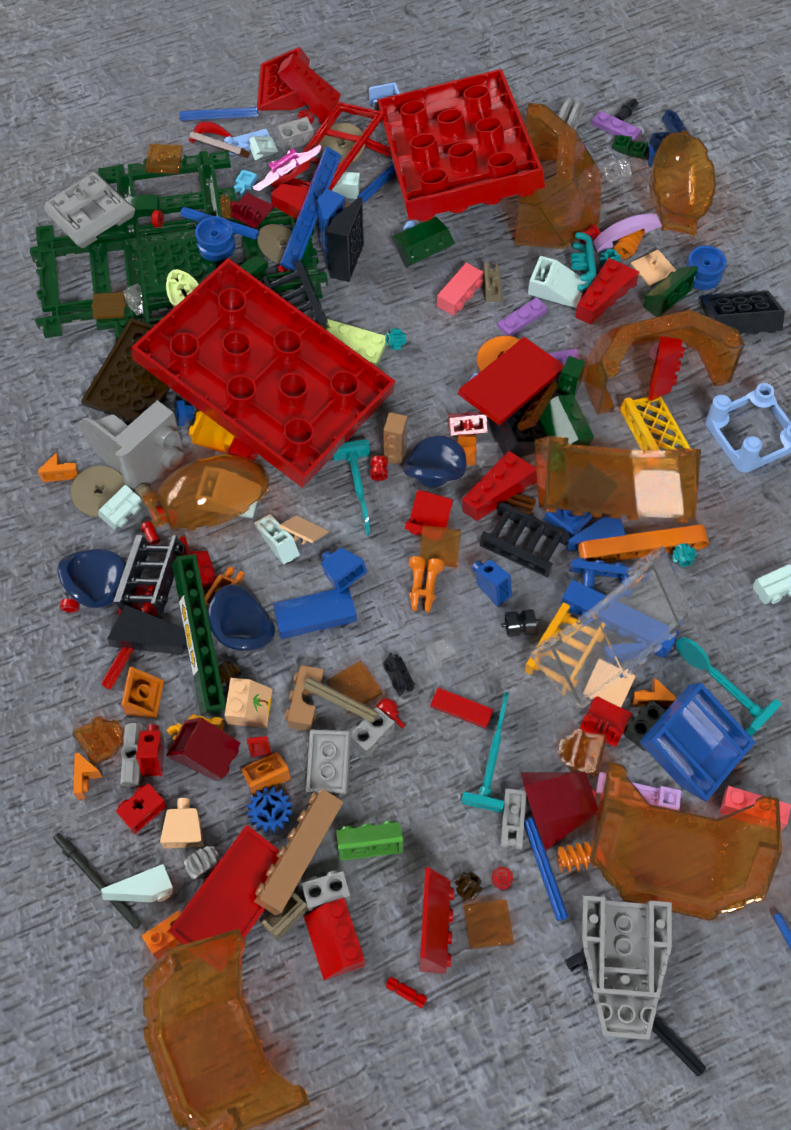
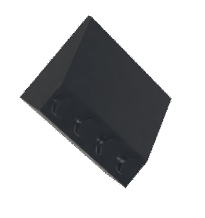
[325,197,364,282]
[701,291,785,337]
[486,397,552,458]

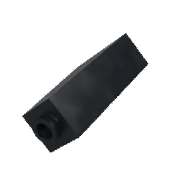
[107,605,188,655]

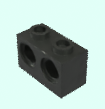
[624,700,666,751]

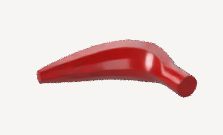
[188,121,232,143]

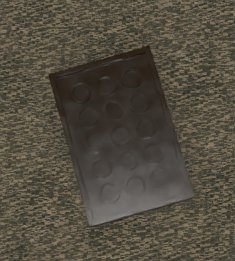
[81,318,170,423]

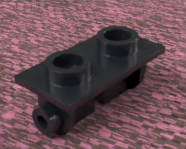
[383,653,415,697]

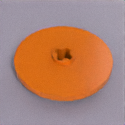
[477,336,519,372]

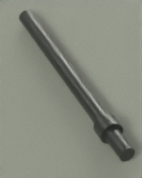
[53,833,142,930]

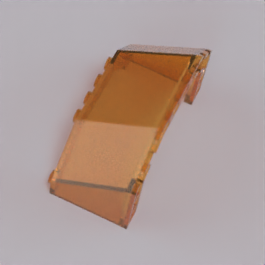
[515,103,602,249]
[582,310,745,414]
[534,436,701,523]
[590,761,782,921]
[143,929,310,1130]

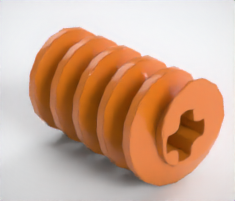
[614,229,645,260]
[557,840,604,874]

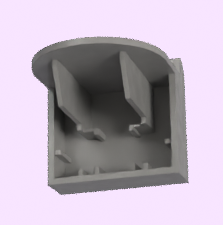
[79,400,184,493]

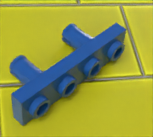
[569,558,650,597]

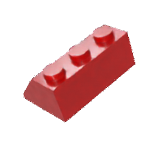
[648,336,685,401]
[304,898,366,981]

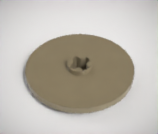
[319,123,366,165]
[257,224,292,264]
[71,466,125,518]

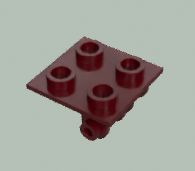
[228,193,275,229]

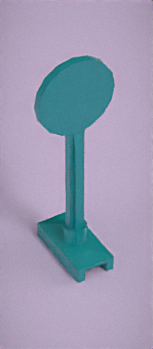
[333,439,370,536]
[676,637,782,737]
[461,691,509,813]

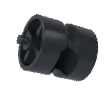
[501,609,540,638]

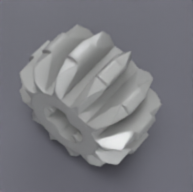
[184,846,220,880]

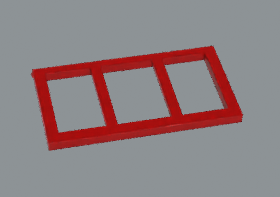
[285,102,385,191]

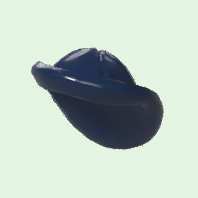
[403,436,467,488]
[57,549,126,608]
[208,584,275,651]

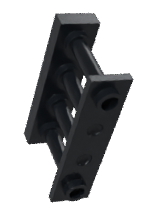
[263,260,330,329]
[480,502,569,578]
[113,535,184,613]

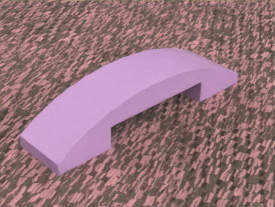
[593,214,662,253]
[596,772,681,812]

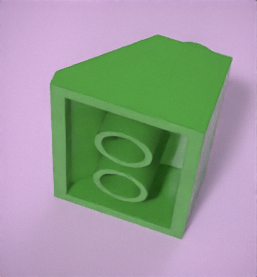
[336,821,403,861]

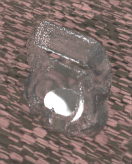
[602,158,632,182]

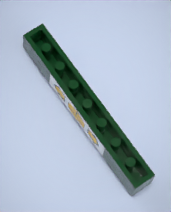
[172,554,226,716]

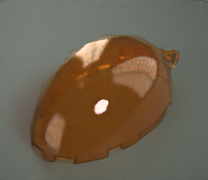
[649,130,716,237]
[142,454,269,530]

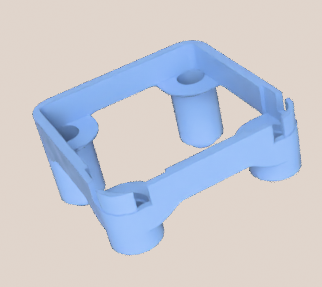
[705,383,791,473]

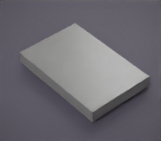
[306,730,352,794]

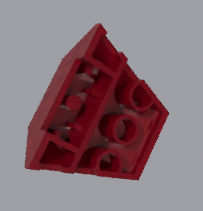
[521,772,600,851]

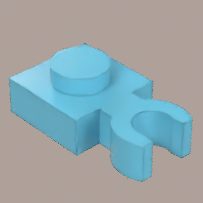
[234,169,258,197]

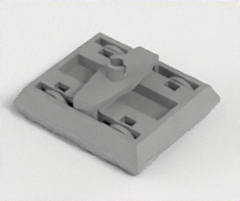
[44,172,135,248]

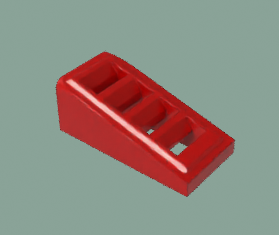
[247,736,271,758]

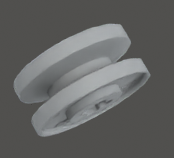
[556,97,584,135]

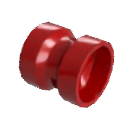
[370,456,388,481]

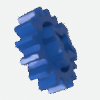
[247,787,293,834]

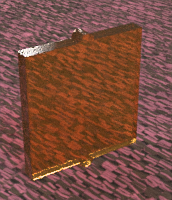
[91,292,126,319]

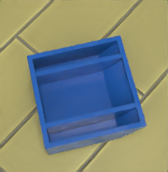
[640,683,755,801]

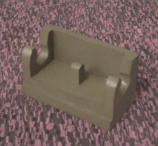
[483,263,503,302]
[260,892,308,941]

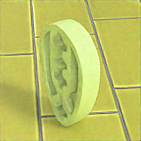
[166,269,199,307]

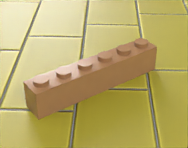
[254,788,343,915]

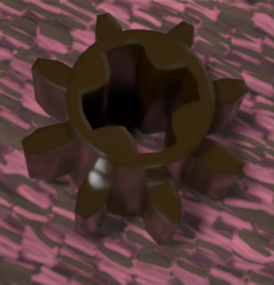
[218,661,241,686]
[455,872,483,899]

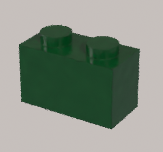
[557,356,586,396]

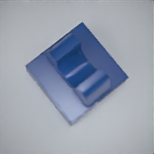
[175,400,195,426]

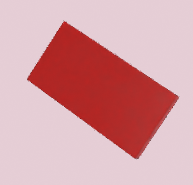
[457,336,564,426]
[167,825,279,972]

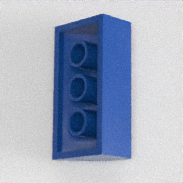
[317,189,345,265]

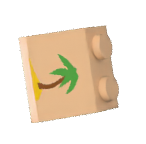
[225,678,273,728]

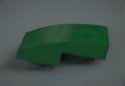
[612,135,649,159]
[124,195,159,216]
[240,255,268,278]

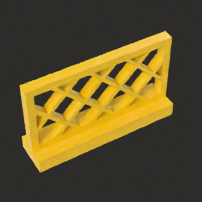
[619,397,692,467]

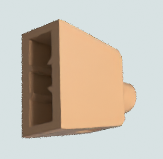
[160,798,204,849]

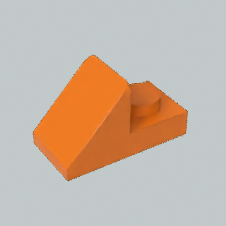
[458,434,476,465]
[38,453,79,482]
[632,678,676,708]
[73,753,103,800]

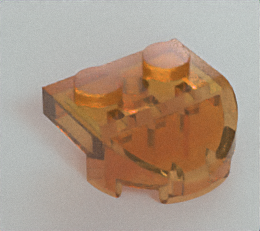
[72,716,124,766]
[558,729,607,776]

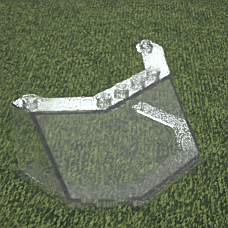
[528,546,691,710]

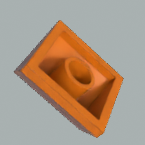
[121,667,164,718]
[240,751,291,797]

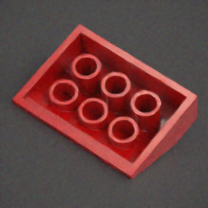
[257,47,310,111]
[420,867,454,973]

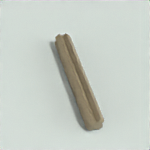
[304,678,378,722]

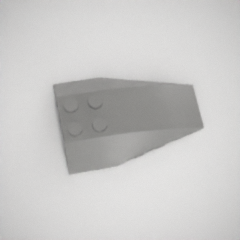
[582,896,672,1040]

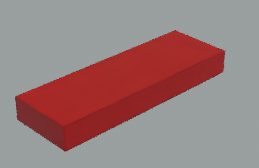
[430,688,494,729]

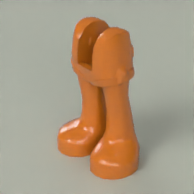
[408,556,445,613]

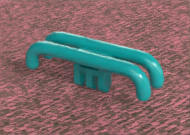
[570,232,596,292]

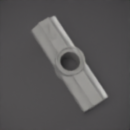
[120,723,144,788]

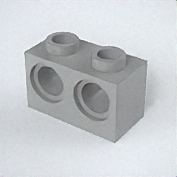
[277,117,314,151]
[350,707,395,758]
[302,870,351,913]

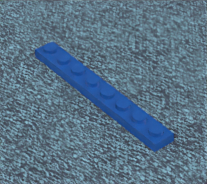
[279,146,342,272]

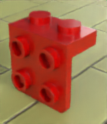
[404,490,453,540]

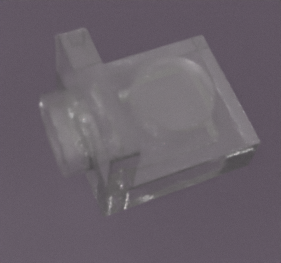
[123,283,143,316]

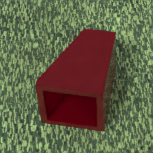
[166,717,241,780]

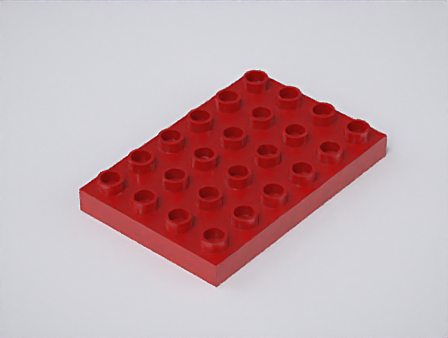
[377,69,545,221]
[132,258,396,488]

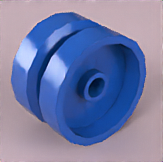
[195,216,235,262]
[686,245,727,290]

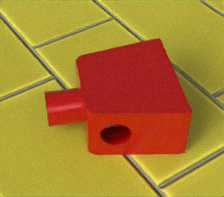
[136,724,164,777]

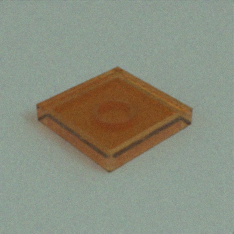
[145,144,183,174]
[420,525,461,568]
[327,661,382,714]
[464,899,514,950]

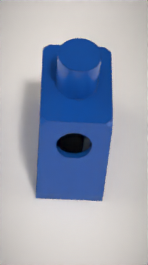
[321,548,367,594]
[472,560,512,607]

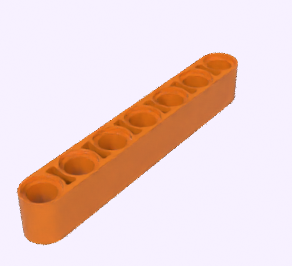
[577,525,710,563]

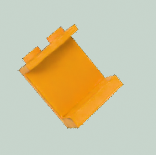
[189,411,234,454]

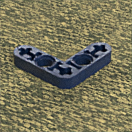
[649,110,692,149]

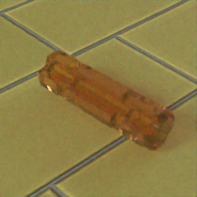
[220,194,231,219]

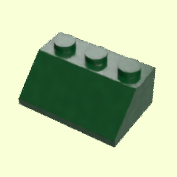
[392,216,455,268]
[643,266,698,318]
[539,394,594,454]

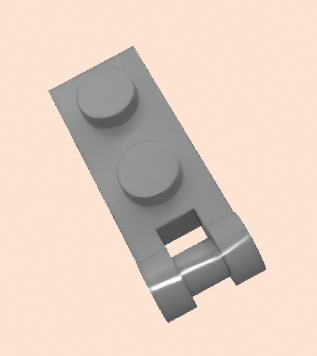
[500,789,526,850]

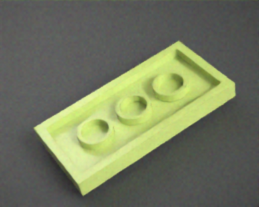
[326,319,386,367]

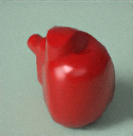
[375,698,406,729]

